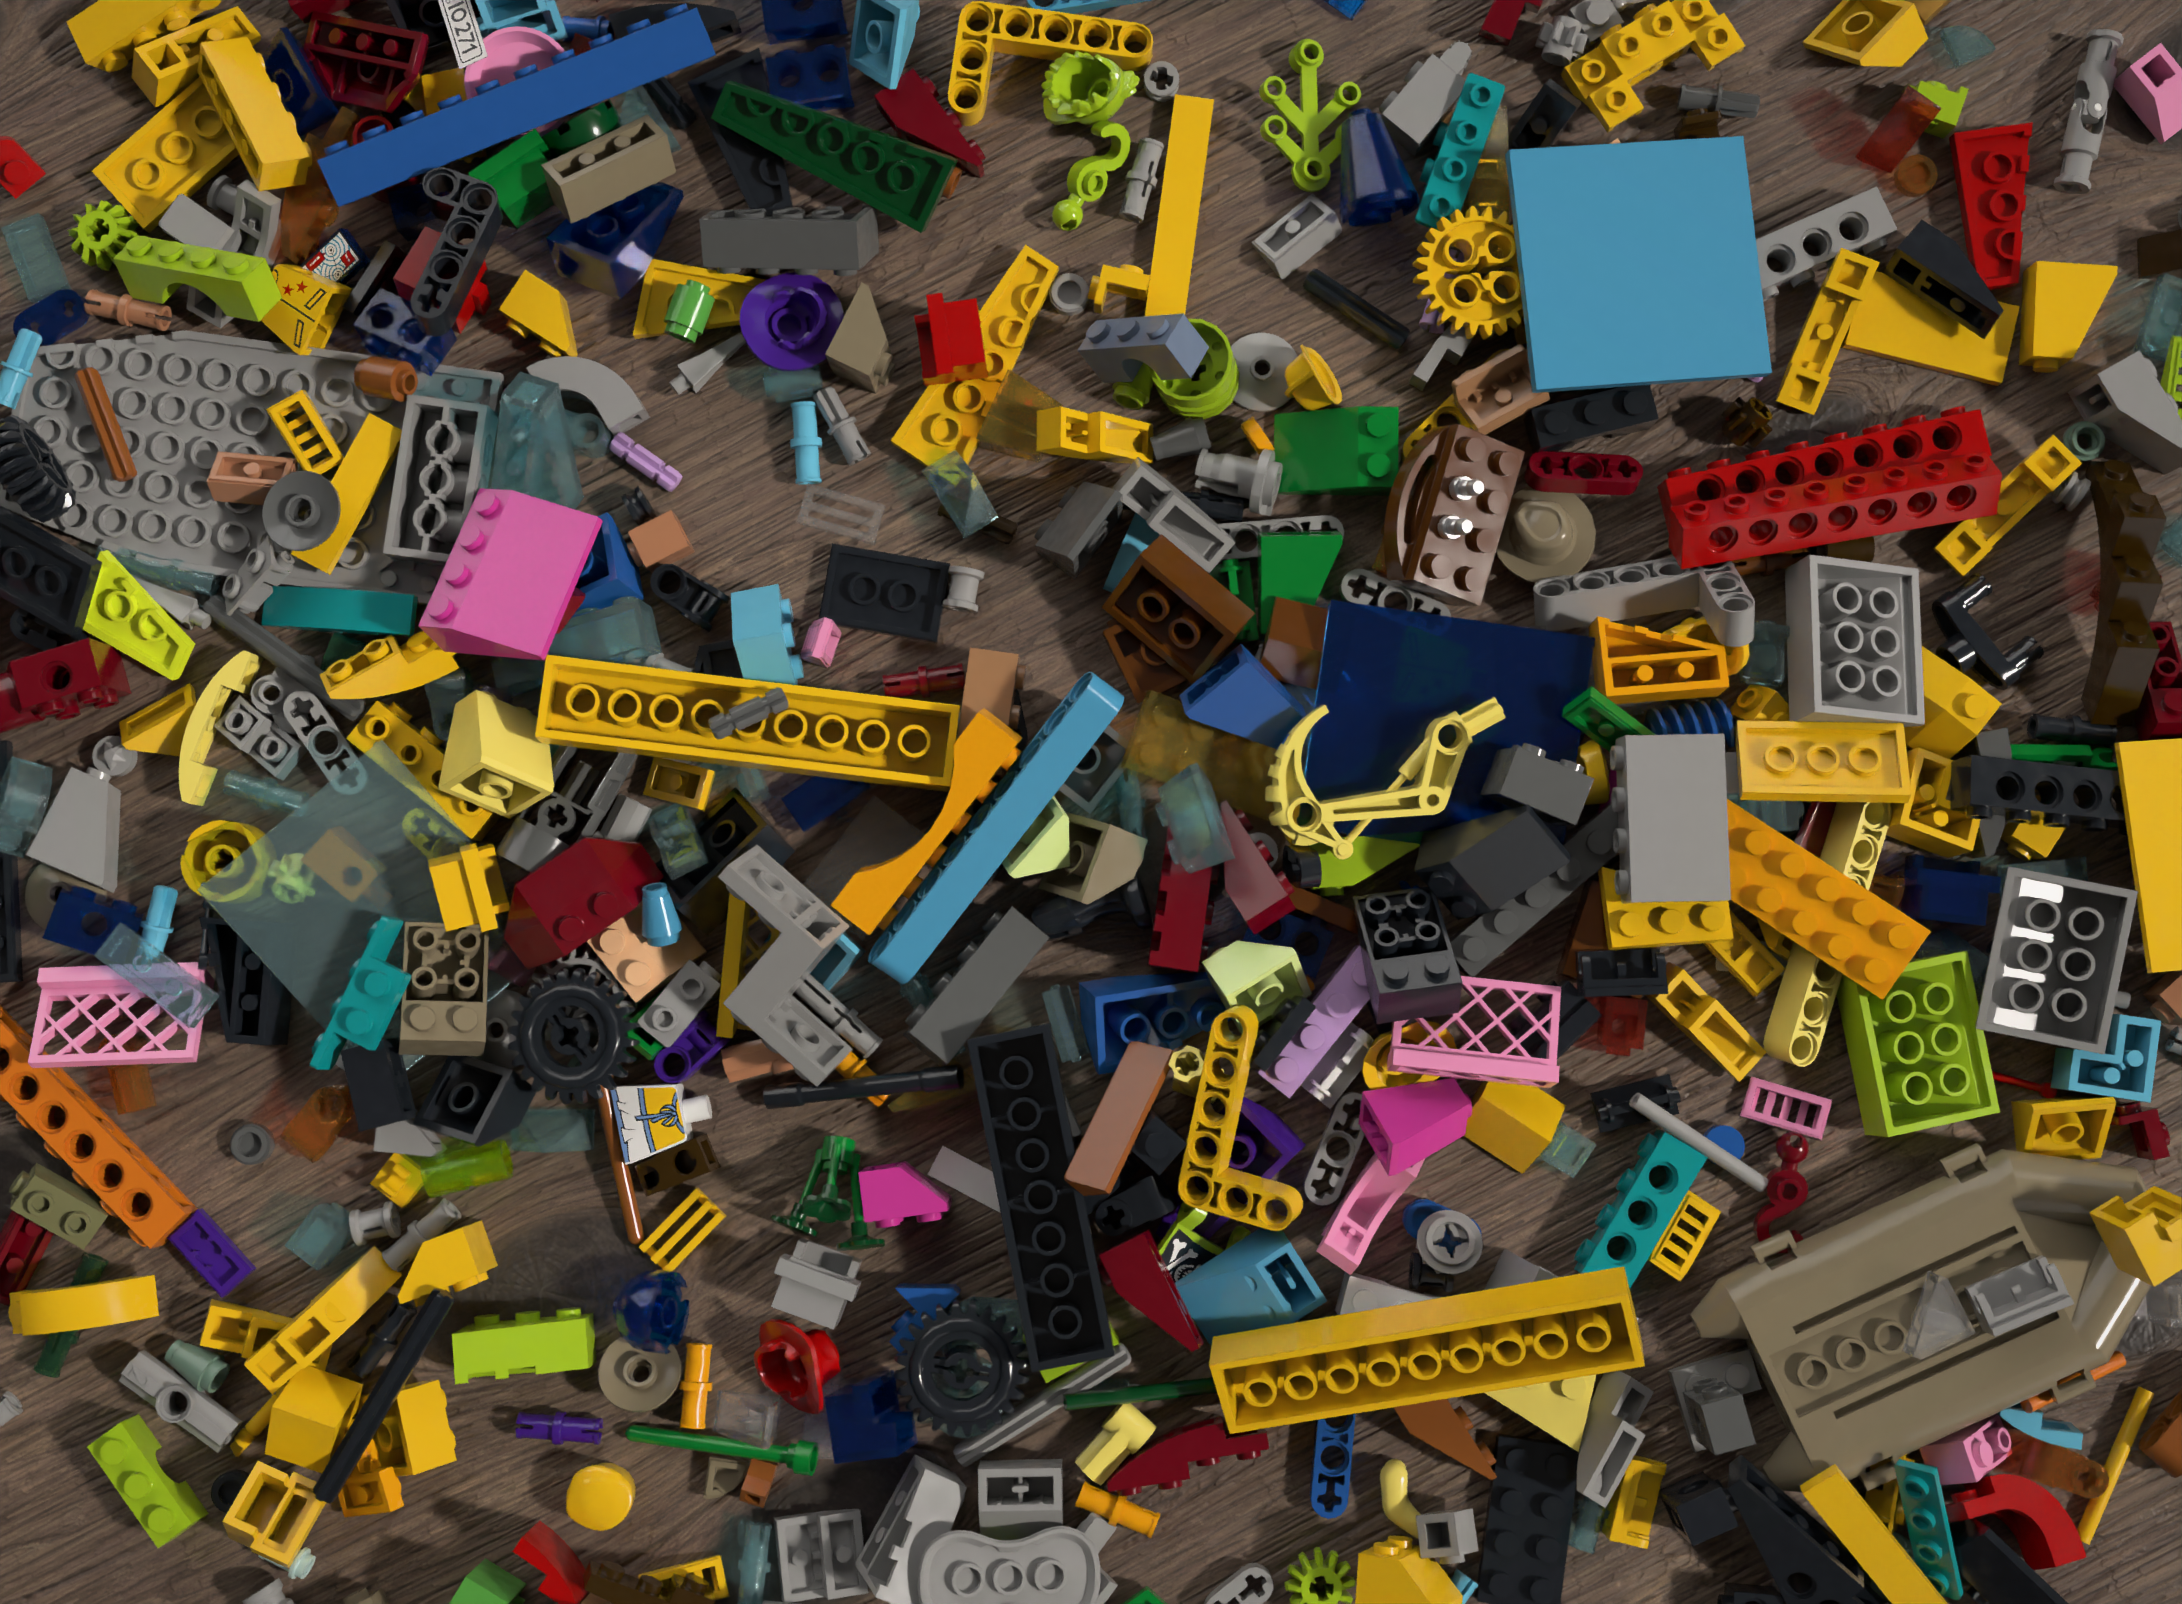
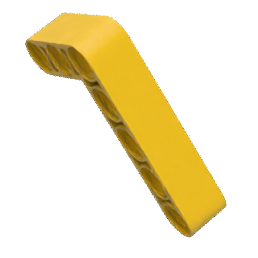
[948,1,1153,126]
[1178,1005,1303,1231]

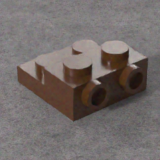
[1103,618,1211,705]

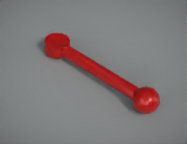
[1992,1071,2057,1099]

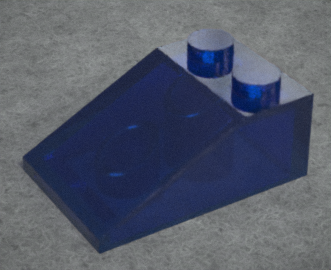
[546,182,684,300]

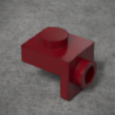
[2110,1101,2170,1160]

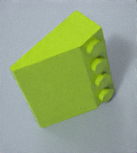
[1837,951,2000,1137]

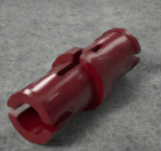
[883,663,965,698]

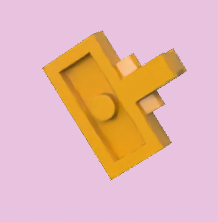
[338,1438,404,1518]

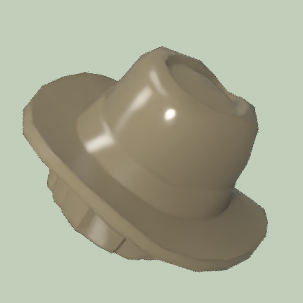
[1496,486,1596,584]

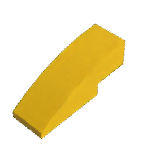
[1036,406,1153,464]
[1646,962,1767,1082]
[200,1299,333,1371]

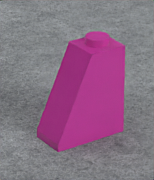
[1358,1078,1472,1176]

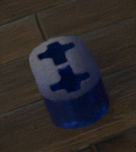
[13,289,90,346]

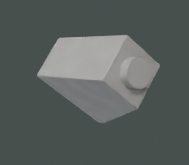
[26,766,121,893]

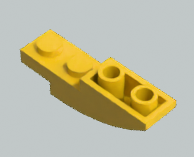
[320,631,459,699]
[244,1245,402,1395]

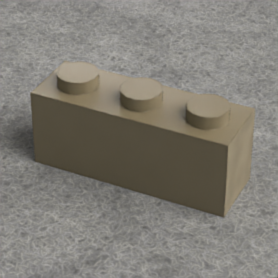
[541,114,677,224]

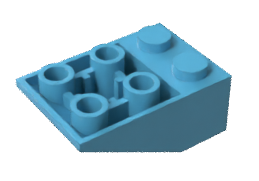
[1175,1228,1327,1345]

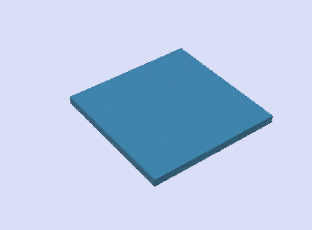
[1505,136,1772,393]

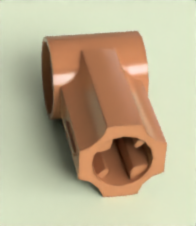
[721,1039,794,1083]

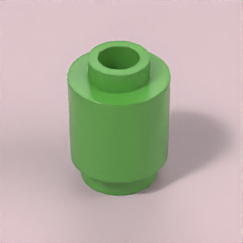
[664,280,715,344]

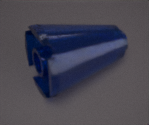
[1340,108,1420,227]

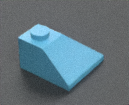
[849,0,920,89]

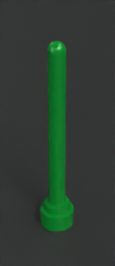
[625,1425,819,1476]

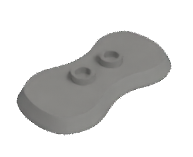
[918,1526,1101,1604]

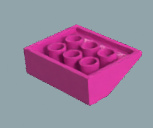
[418,488,603,661]

